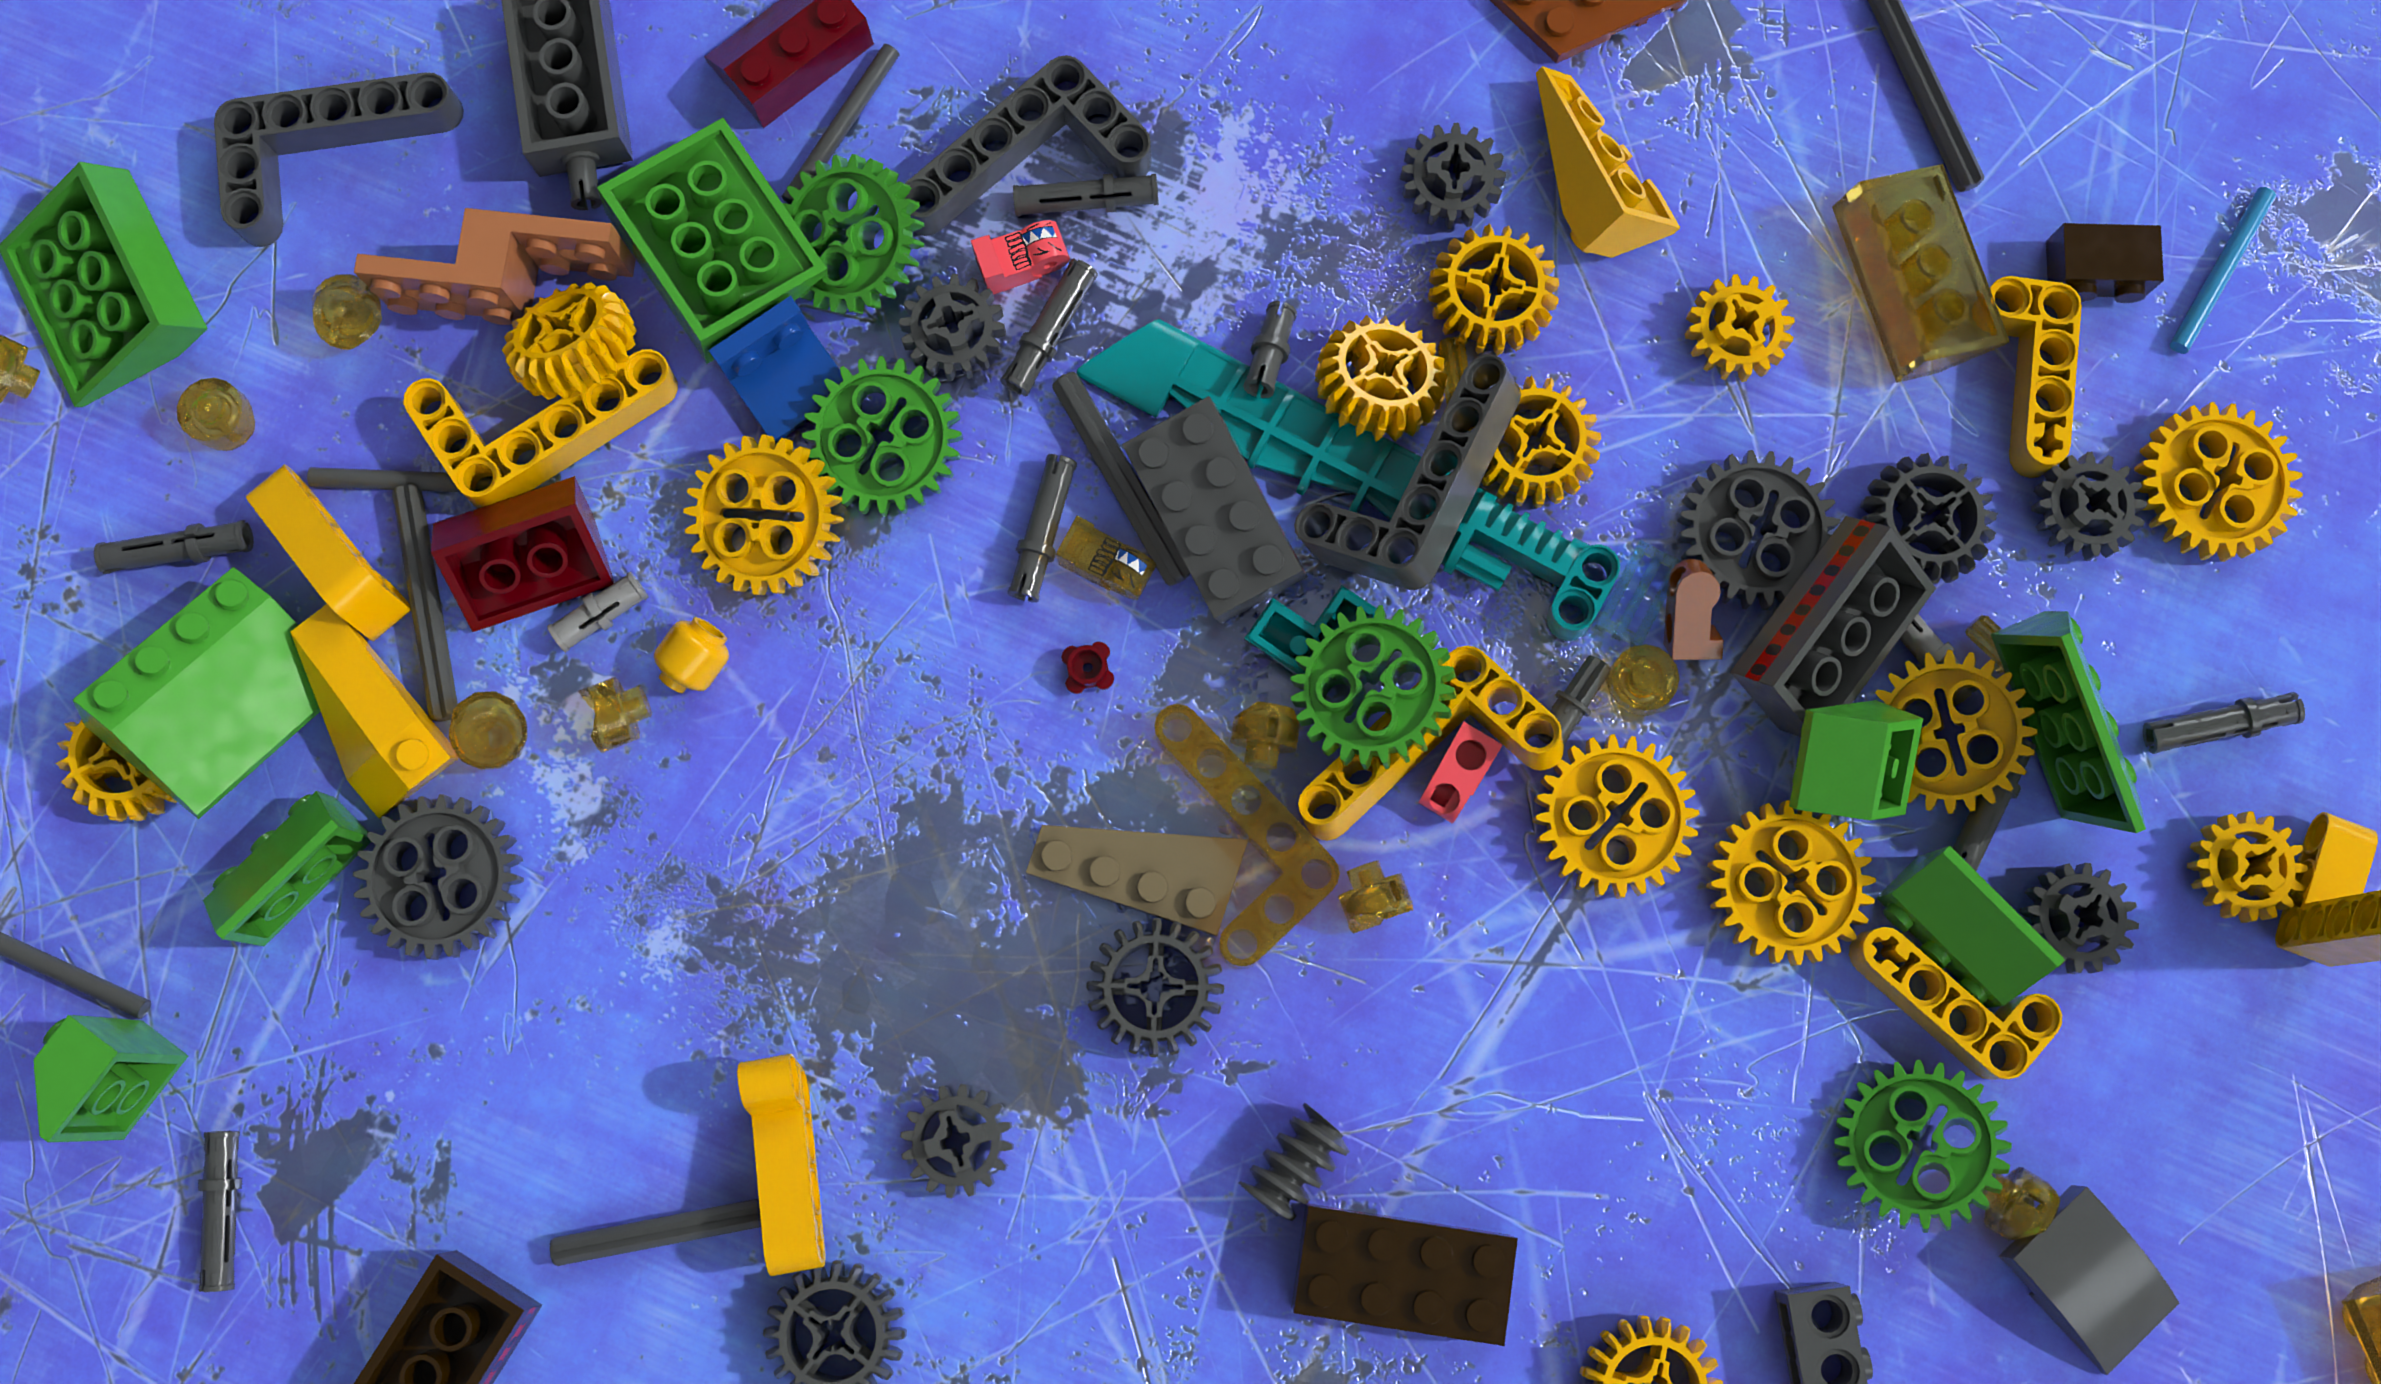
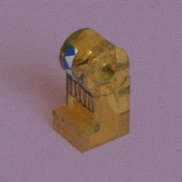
[1056,515,1157,600]

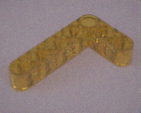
[1154,704,1340,970]

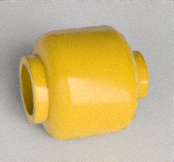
[654,617,729,693]

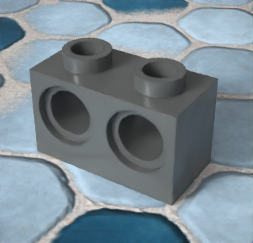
[1774,1282,1873,1384]

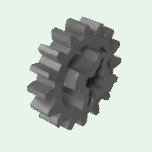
[1400,123,1506,229]
[899,274,1006,381]
[2031,452,2147,561]
[2020,863,2139,974]
[900,1084,1014,1198]

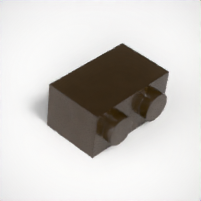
[2046,223,2164,303]

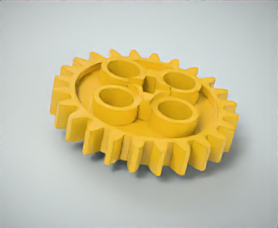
[2134,402,2303,562]
[683,434,844,595]
[1875,650,2038,814]
[1532,734,1700,899]
[1706,800,1876,966]

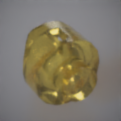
[312,274,382,350]
[0,334,40,403]
[177,378,255,451]
[1606,644,1679,716]
[578,677,652,753]
[1230,702,1300,769]
[1338,860,1414,933]
[1983,1167,2060,1241]

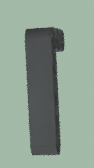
[905,55,1152,236]
[214,72,464,247]
[1294,354,1521,590]

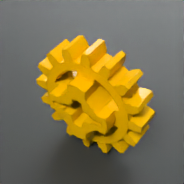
[1685,274,1795,382]
[2187,811,2308,923]

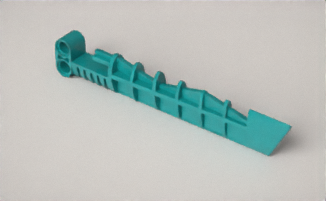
[1077,319,1620,641]

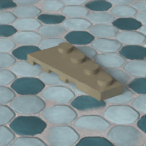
[1026,825,1248,937]

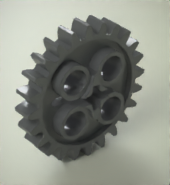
[1676,450,1840,610]
[353,794,524,960]

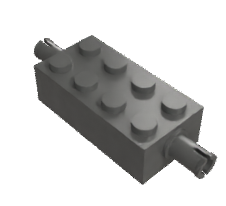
[501,0,633,210]

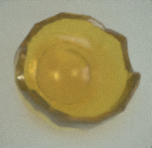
[449,691,528,770]

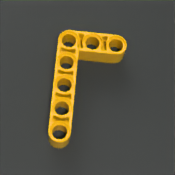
[403,349,678,509]
[1298,646,1564,841]
[2275,812,2381,967]

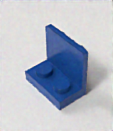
[709,296,843,443]

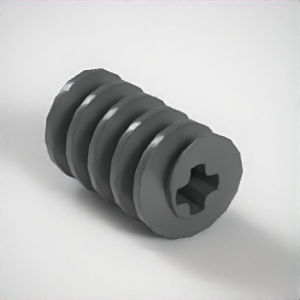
[1239,1103,1350,1221]

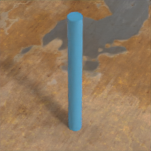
[2169,187,2276,354]

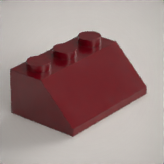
[704,0,874,128]
[431,476,614,632]

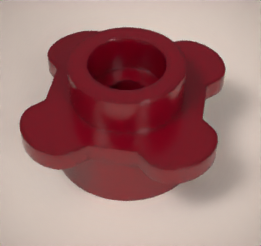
[1061,642,1114,694]

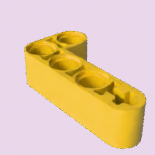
[1973,276,2082,478]
[246,464,411,642]
[1849,927,2062,1080]
[737,1053,826,1276]

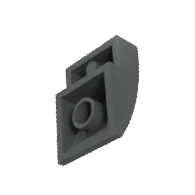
[1999,1185,2179,1375]

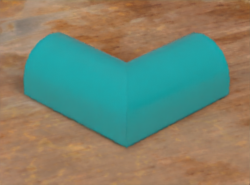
[1244,585,1377,694]

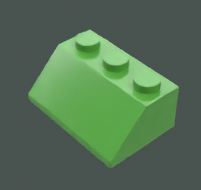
[203,791,371,946]
[1876,846,2065,1008]
[33,1015,188,1143]

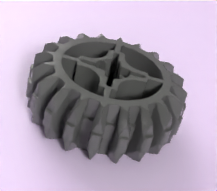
[1860,453,1998,585]
[1086,918,1224,1058]
[763,1260,907,1384]

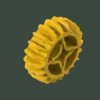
[1428,223,1559,356]
[502,282,637,400]
[1315,315,1448,442]
[1469,375,1601,509]
[55,720,177,822]
[1580,1315,1723,1384]

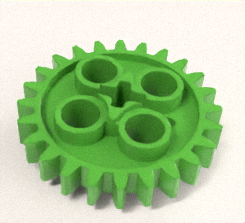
[782,154,924,315]
[802,356,963,517]
[1290,605,1457,770]
[1834,1060,2012,1233]

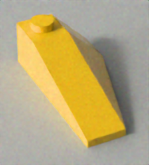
[1536,66,1680,258]
[290,604,462,819]

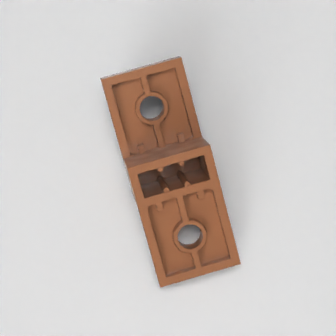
[354,208,636,325]

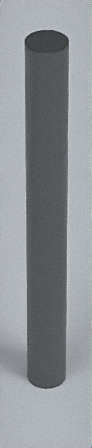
[781,44,900,205]
[307,467,493,492]
[0,932,151,1019]

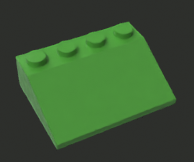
[597,118,828,364]
[0,161,208,407]
[73,567,320,819]
[1991,611,2146,833]

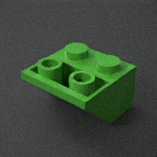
[1789,700,1923,821]

